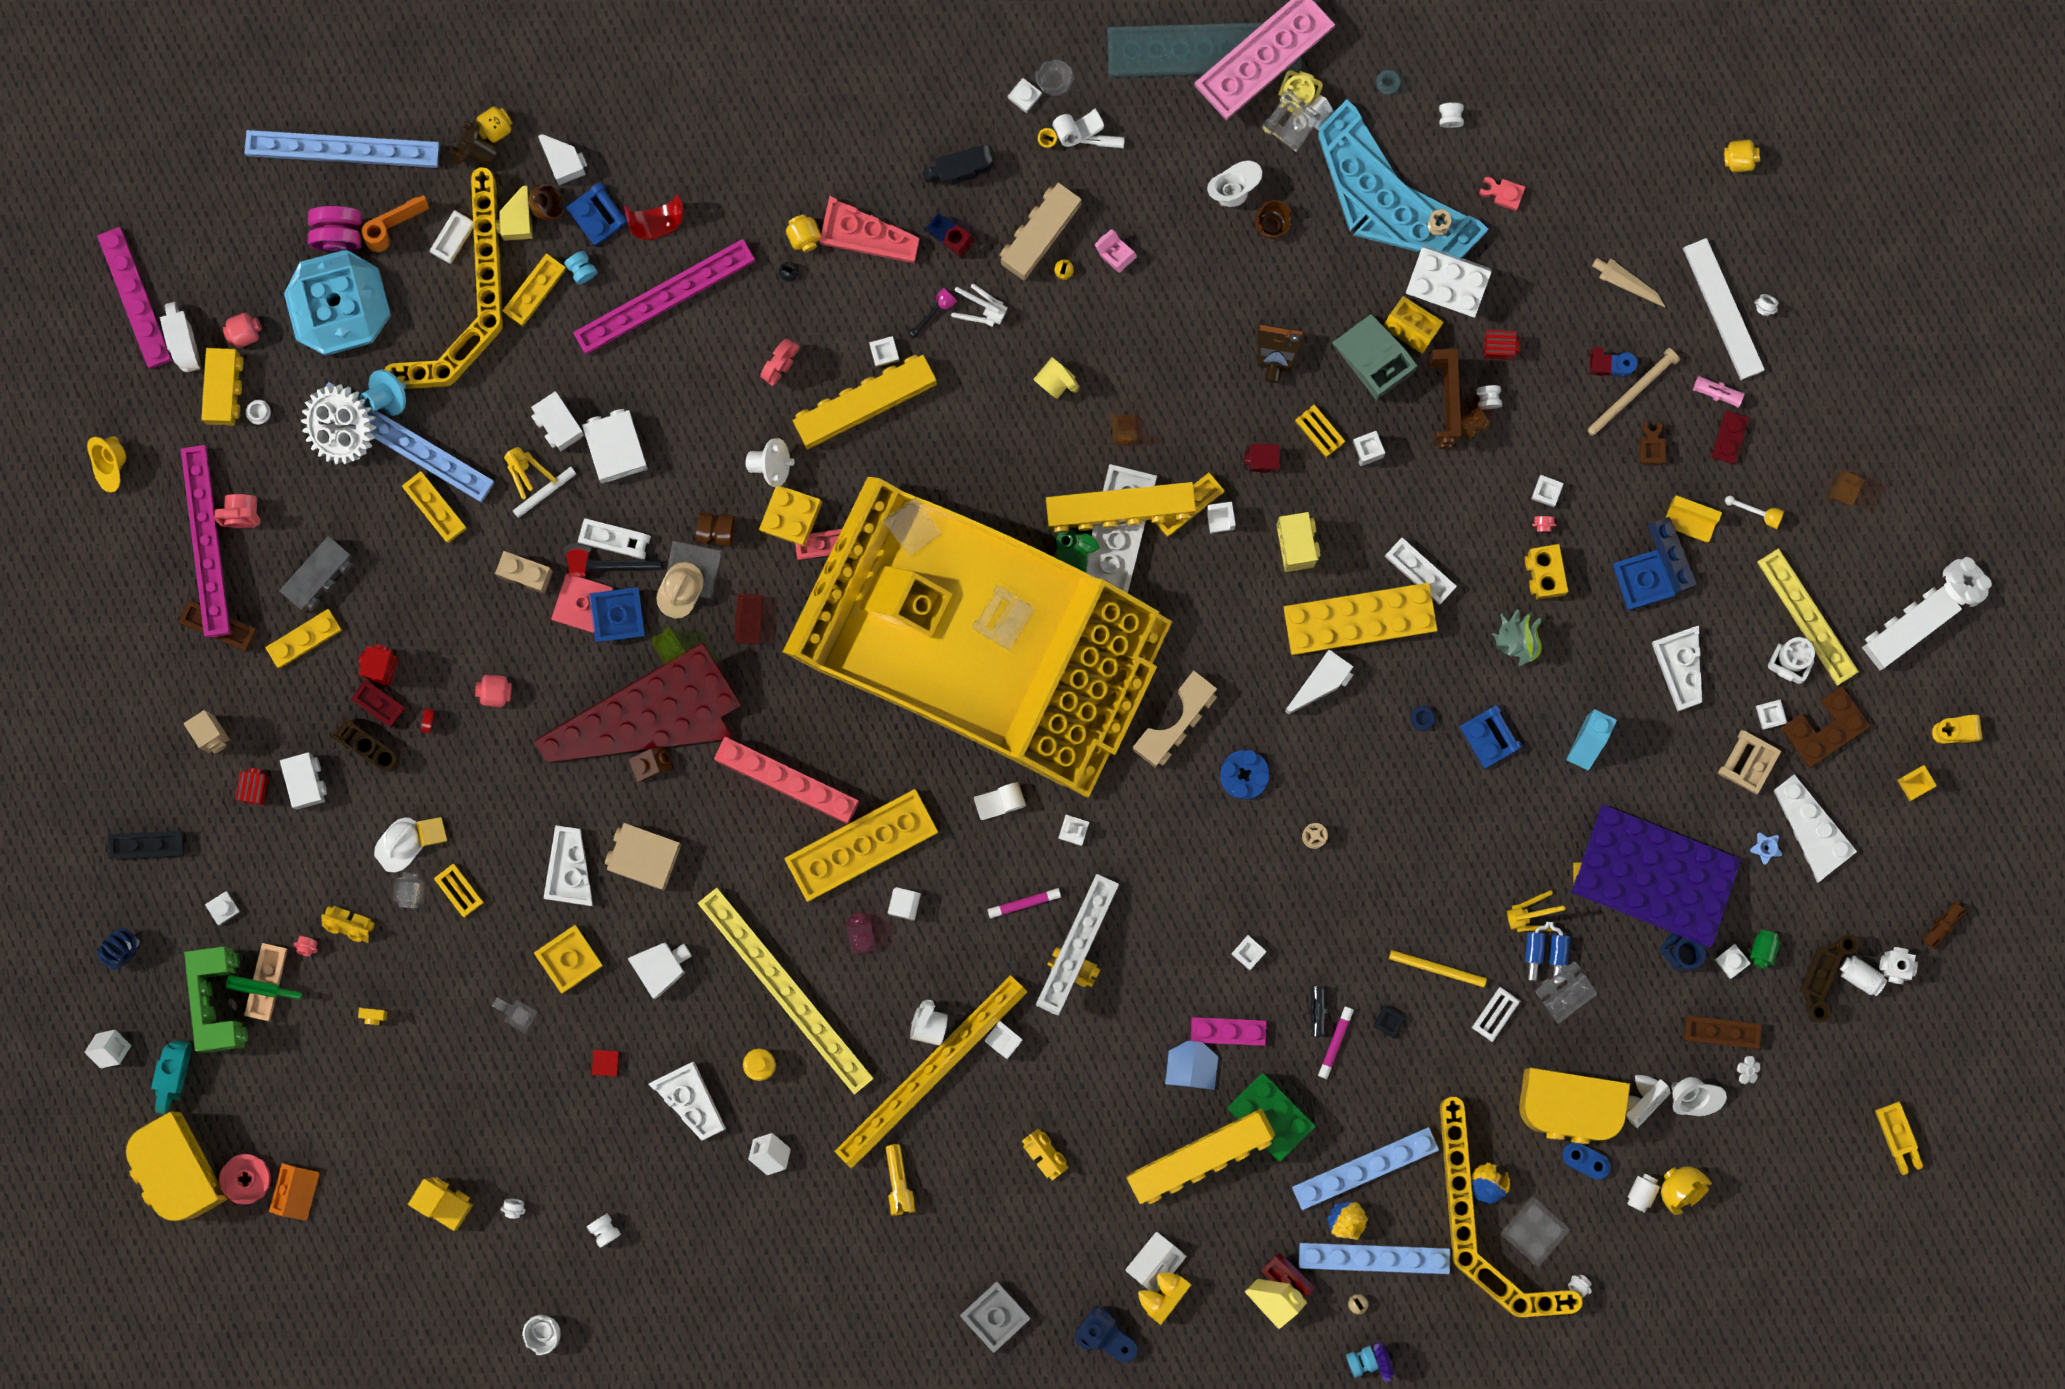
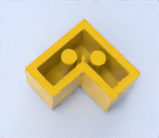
[408,1177,473,1231]

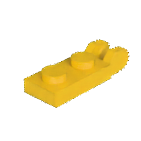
[1875,1102,1923,1175]

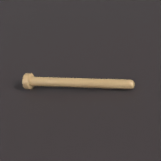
[1588,348,1680,436]

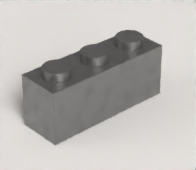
[279,536,354,613]

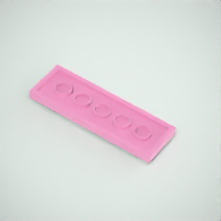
[1194,0,1335,121]

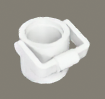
[1768,637,1815,684]
[910,1000,947,1046]

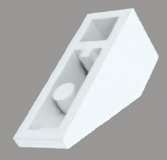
[1285,650,1353,714]

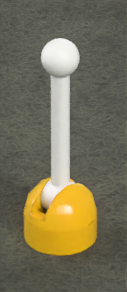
[1725,496,1784,529]

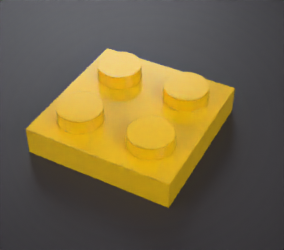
[759,486,823,547]
[534,925,603,994]

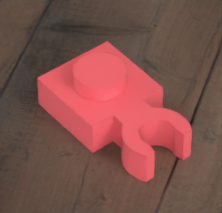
[1479,177,1525,211]

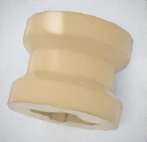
[1302,823,1328,849]

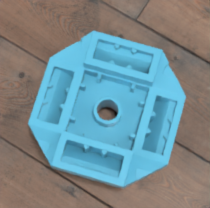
[284,249,391,356]

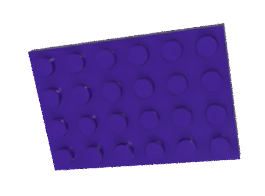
[1571,804,1741,948]

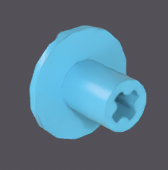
[359,369,406,416]

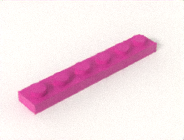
[97,227,172,369]

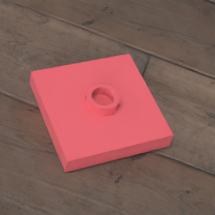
[551,573,614,633]

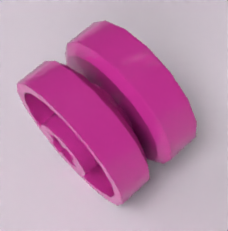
[308,206,362,252]

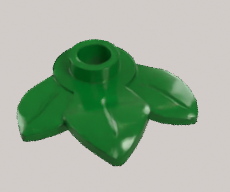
[1054,529,1100,572]

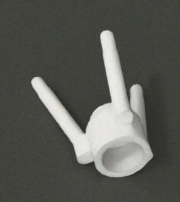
[951,284,1008,327]

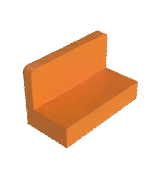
[269,1163,319,1221]

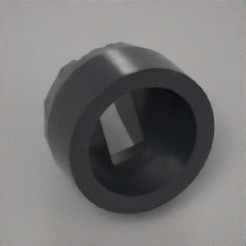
[779,262,798,282]

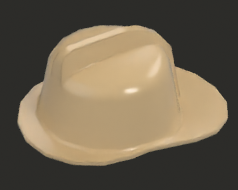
[657,562,704,618]

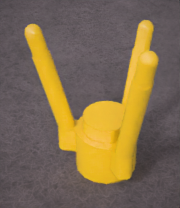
[504,447,557,500]
[1507,890,1565,932]

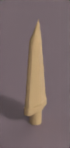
[1592,258,1666,308]

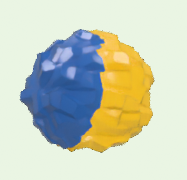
[1471,1163,1510,1203]
[1328,1201,1368,1240]

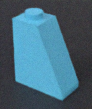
[1566,709,1617,770]

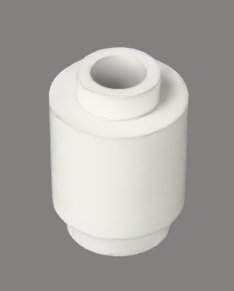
[1627,1173,1660,1213]

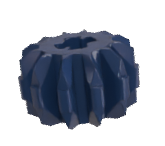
[97,927,140,970]

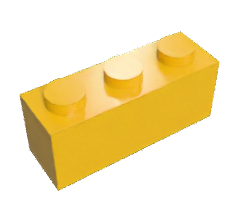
[201,348,244,425]

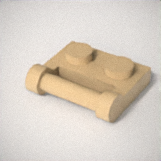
[1718,730,1781,795]

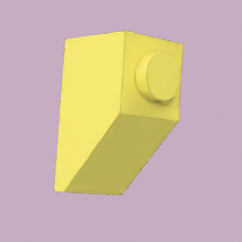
[496,186,533,241]
[1245,1279,1307,1329]

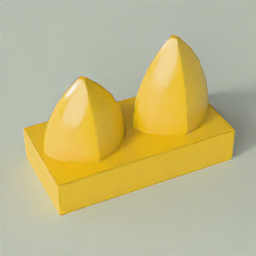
[1138,1273,1191,1325]

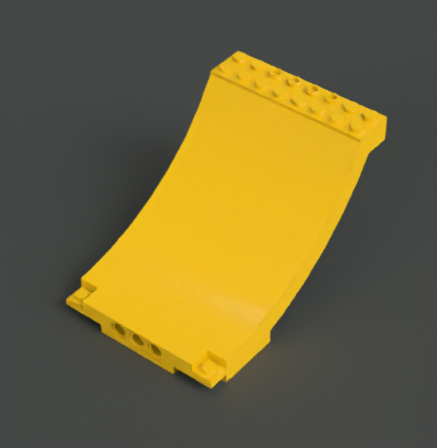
[783,477,1172,798]

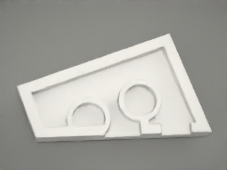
[1652,625,1702,712]

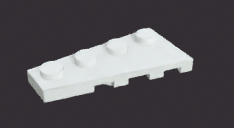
[1774,775,1857,883]

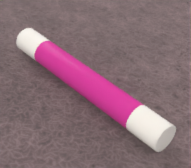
[987,888,1061,919]
[1318,1007,1354,1079]

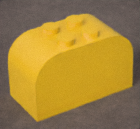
[1519,1068,1630,1144]
[126,1112,228,1221]

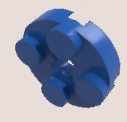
[1220,750,1269,800]

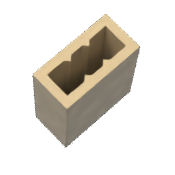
[605,823,681,891]

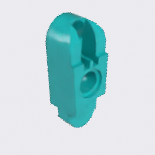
[151,1040,192,1115]

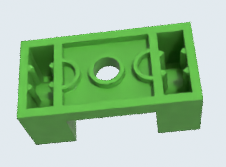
[184,947,248,1053]

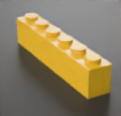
[793,355,937,450]
[1046,482,1196,533]
[1126,1108,1275,1204]

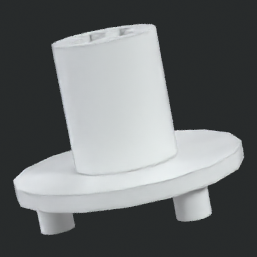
[746,438,794,487]

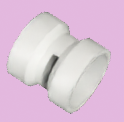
[587,1213,621,1248]

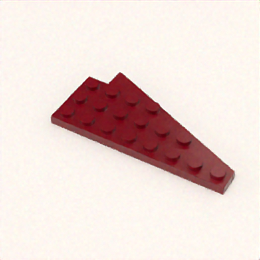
[534,642,741,762]

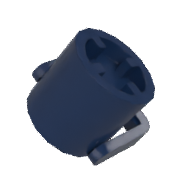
[1660,933,1706,972]

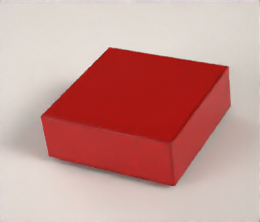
[592,1050,619,1076]

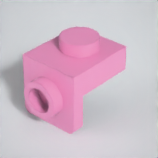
[1095,229,1137,273]

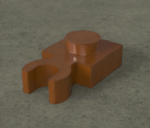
[1639,422,1666,464]

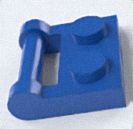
[566,182,628,247]
[1460,704,1523,769]

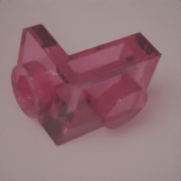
[845,913,876,955]

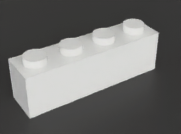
[1862,586,1962,670]

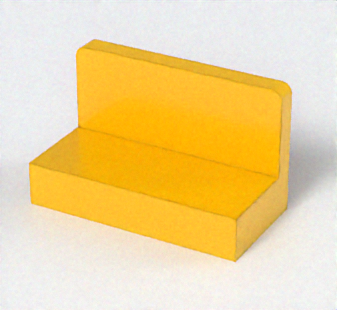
[1666,495,1722,543]

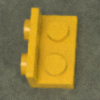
[1383,296,1444,353]

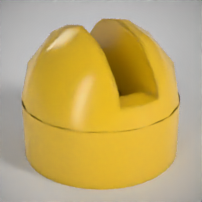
[1038,128,1058,148]
[1054,259,1074,280]

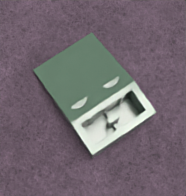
[1332,314,1417,400]

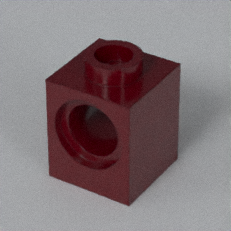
[1244,444,1280,472]

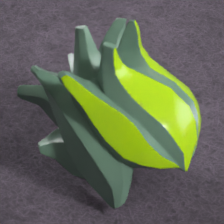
[1492,609,1542,667]

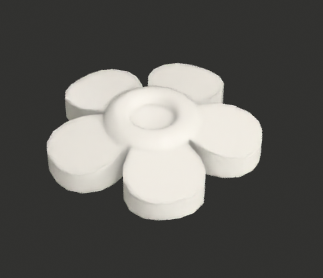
[1737,1056,1760,1084]

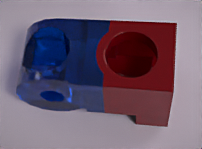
[925,213,974,259]

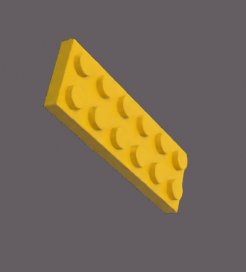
[1284,583,1437,655]
[784,789,938,902]

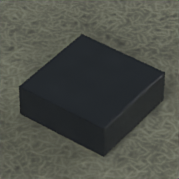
[1372,1005,1406,1039]

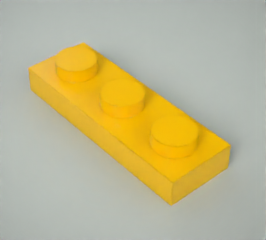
[502,253,567,327]
[402,471,467,543]
[1155,473,1224,538]
[265,609,342,669]

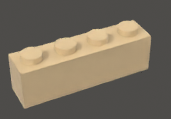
[1000,183,1082,281]

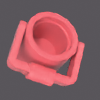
[214,494,260,528]

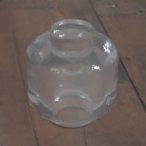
[393,873,426,909]

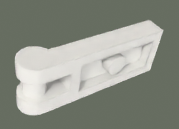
[578,518,651,560]

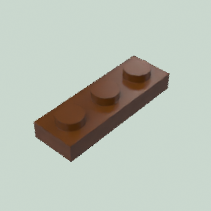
[178,600,257,653]
[1683,1016,1762,1049]

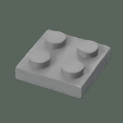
[960,1282,1031,1353]

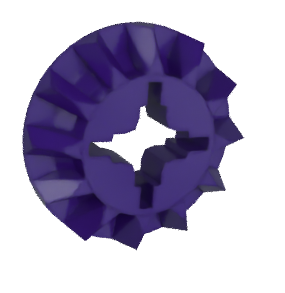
[1373,1341,1395,1382]

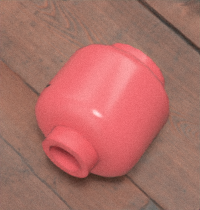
[223,313,262,348]
[475,674,512,707]

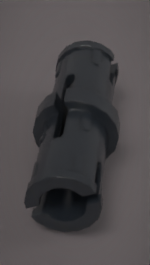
[1309,986,1328,1037]

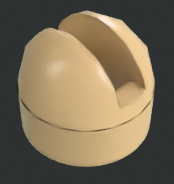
[1348,1294,1368,1314]

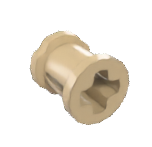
[1427,209,1451,236]

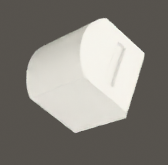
[888,887,921,921]

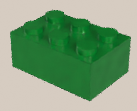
[1226,1073,1315,1162]

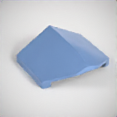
[1165,1041,1218,1090]

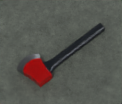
[564,542,661,577]

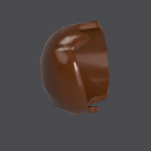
[528,183,564,220]
[1255,200,1292,240]

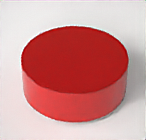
[421,708,435,734]

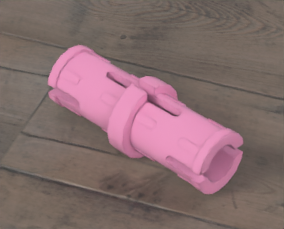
[1693,376,1744,408]

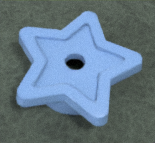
[1750,833,1782,864]

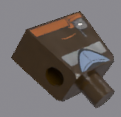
[1257,323,1305,383]

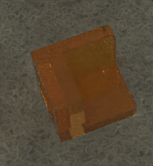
[1111,412,1137,445]
[1826,470,1864,506]

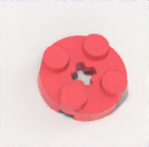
[760,338,800,386]
[219,1154,271,1204]

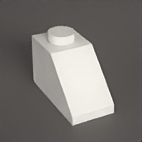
[538,134,587,185]

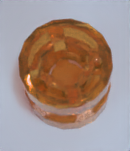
[1461,406,1490,440]

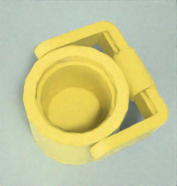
[1278,70,1323,114]
[1033,357,1080,399]

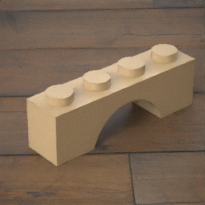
[1132,671,1217,768]

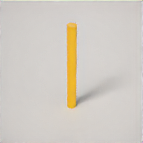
[1389,950,1487,987]

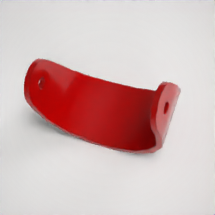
[624,194,683,240]

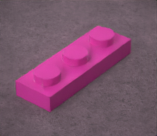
[1191,1017,1266,1046]

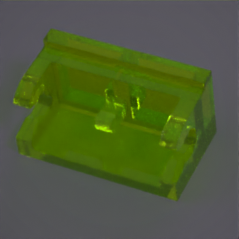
[651,626,685,664]

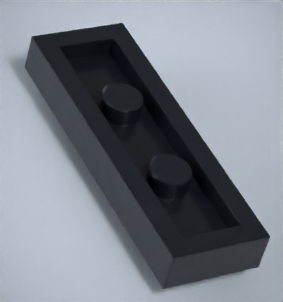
[108,831,185,860]

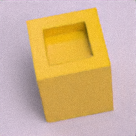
[1897,765,1937,801]

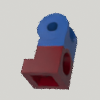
[1589,347,1637,377]

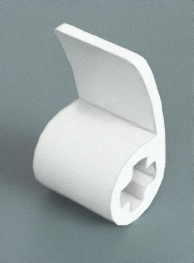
[1053,109,1104,147]
[974,782,1026,820]

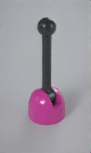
[909,288,957,338]

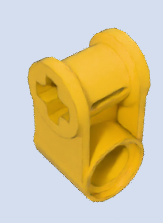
[1932,715,1983,744]

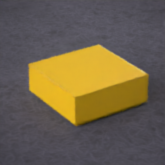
[416,817,447,847]

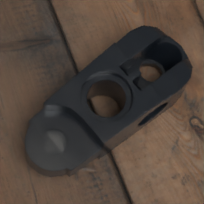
[923,145,995,185]

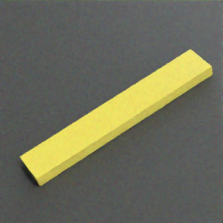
[1757,549,1859,686]

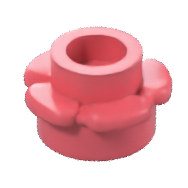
[1532,516,1556,532]
[294,936,318,957]

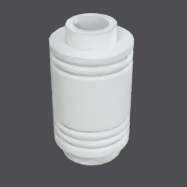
[1839,956,1887,996]

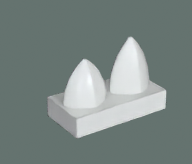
[1626,1075,1671,1128]

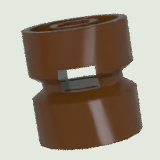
[696,512,735,547]

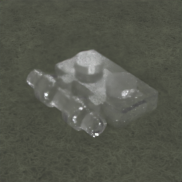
[1535,961,1597,1024]

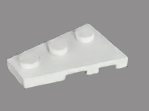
[543,826,593,906]
[649,1062,726,1140]

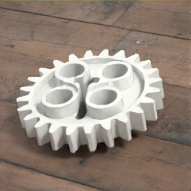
[301,384,376,464]

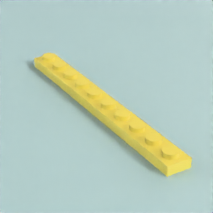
[698,888,874,1095]

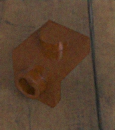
[629,747,673,782]

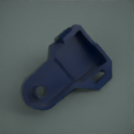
[1075,1306,1138,1363]

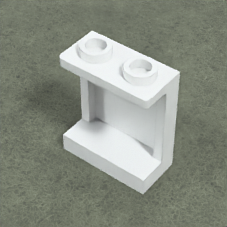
[582,409,648,484]

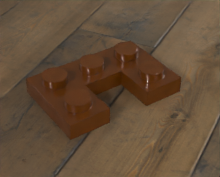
[1781,686,1870,768]

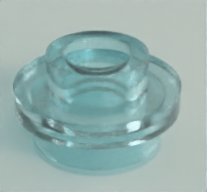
[1376,70,1400,94]

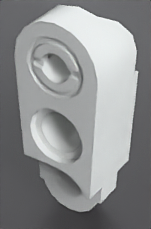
[160,302,201,372]

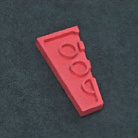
[820,196,920,263]

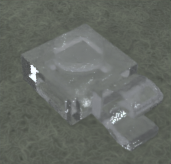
[492,997,538,1033]

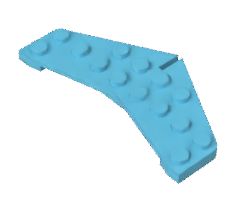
[1318,100,1488,258]

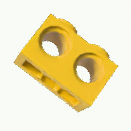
[1525,544,1568,600]

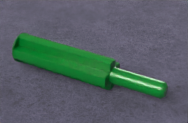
[226,975,303,1000]

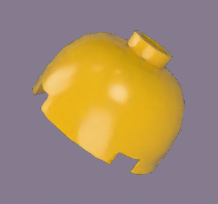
[1661,1166,1712,1215]

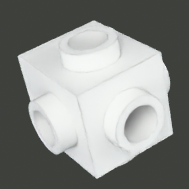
[1879,947,1918,984]

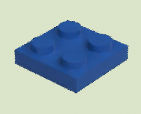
[1612,550,1675,611]
[589,587,645,642]

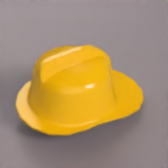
[87,436,126,493]

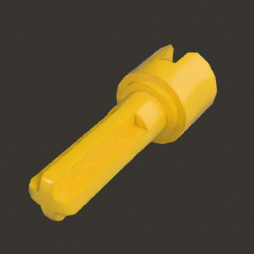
[886,1144,916,1216]

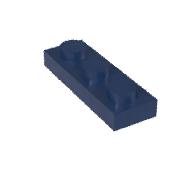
[1648,517,1697,593]

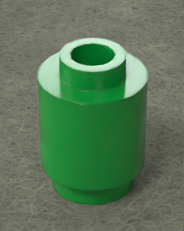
[1750,930,1780,969]

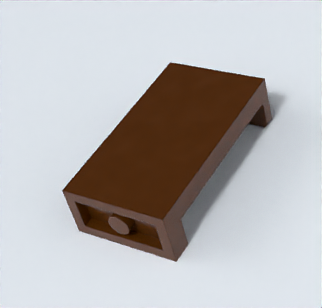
[1428,349,1461,449]

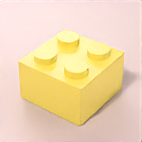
[1277,512,1320,572]

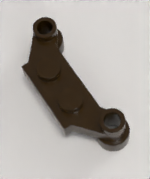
[1799,934,1859,1023]

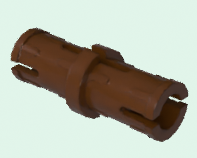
[1922,902,1966,950]

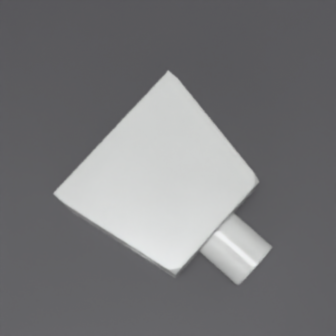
[628,943,692,999]

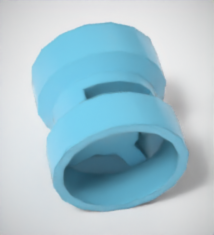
[564,251,597,284]
[1346,1346,1378,1378]

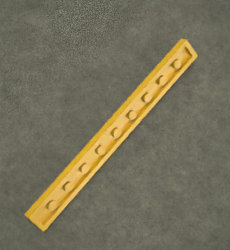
[835,975,1027,1169]

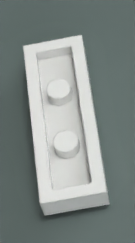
[1385,538,1457,605]

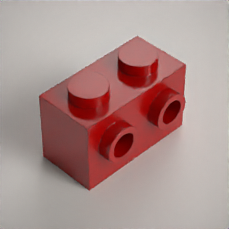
[358,644,398,687]

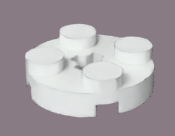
[1943,557,1992,607]

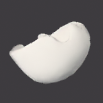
[522,1314,561,1355]

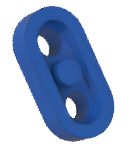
[1562,1143,1610,1179]

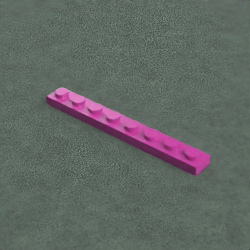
[573,239,755,355]
[181,445,230,638]

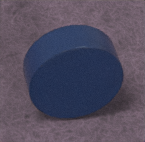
[1410,706,1435,731]

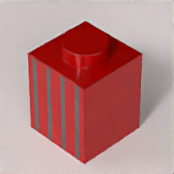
[1484,330,1520,360]
[235,768,269,806]

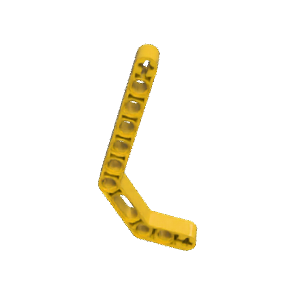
[384,167,503,389]
[1440,1097,1582,1317]

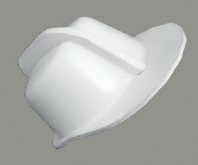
[1207,161,1262,207]
[374,818,423,872]
[1671,1077,1727,1116]

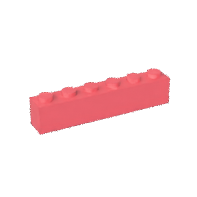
[714,737,859,825]

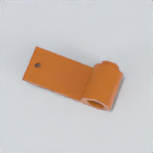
[362,195,429,253]

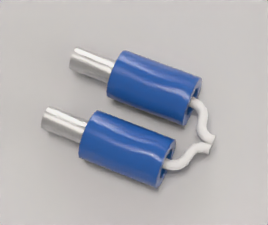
[1525,922,1570,983]

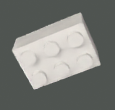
[1406,245,1492,317]

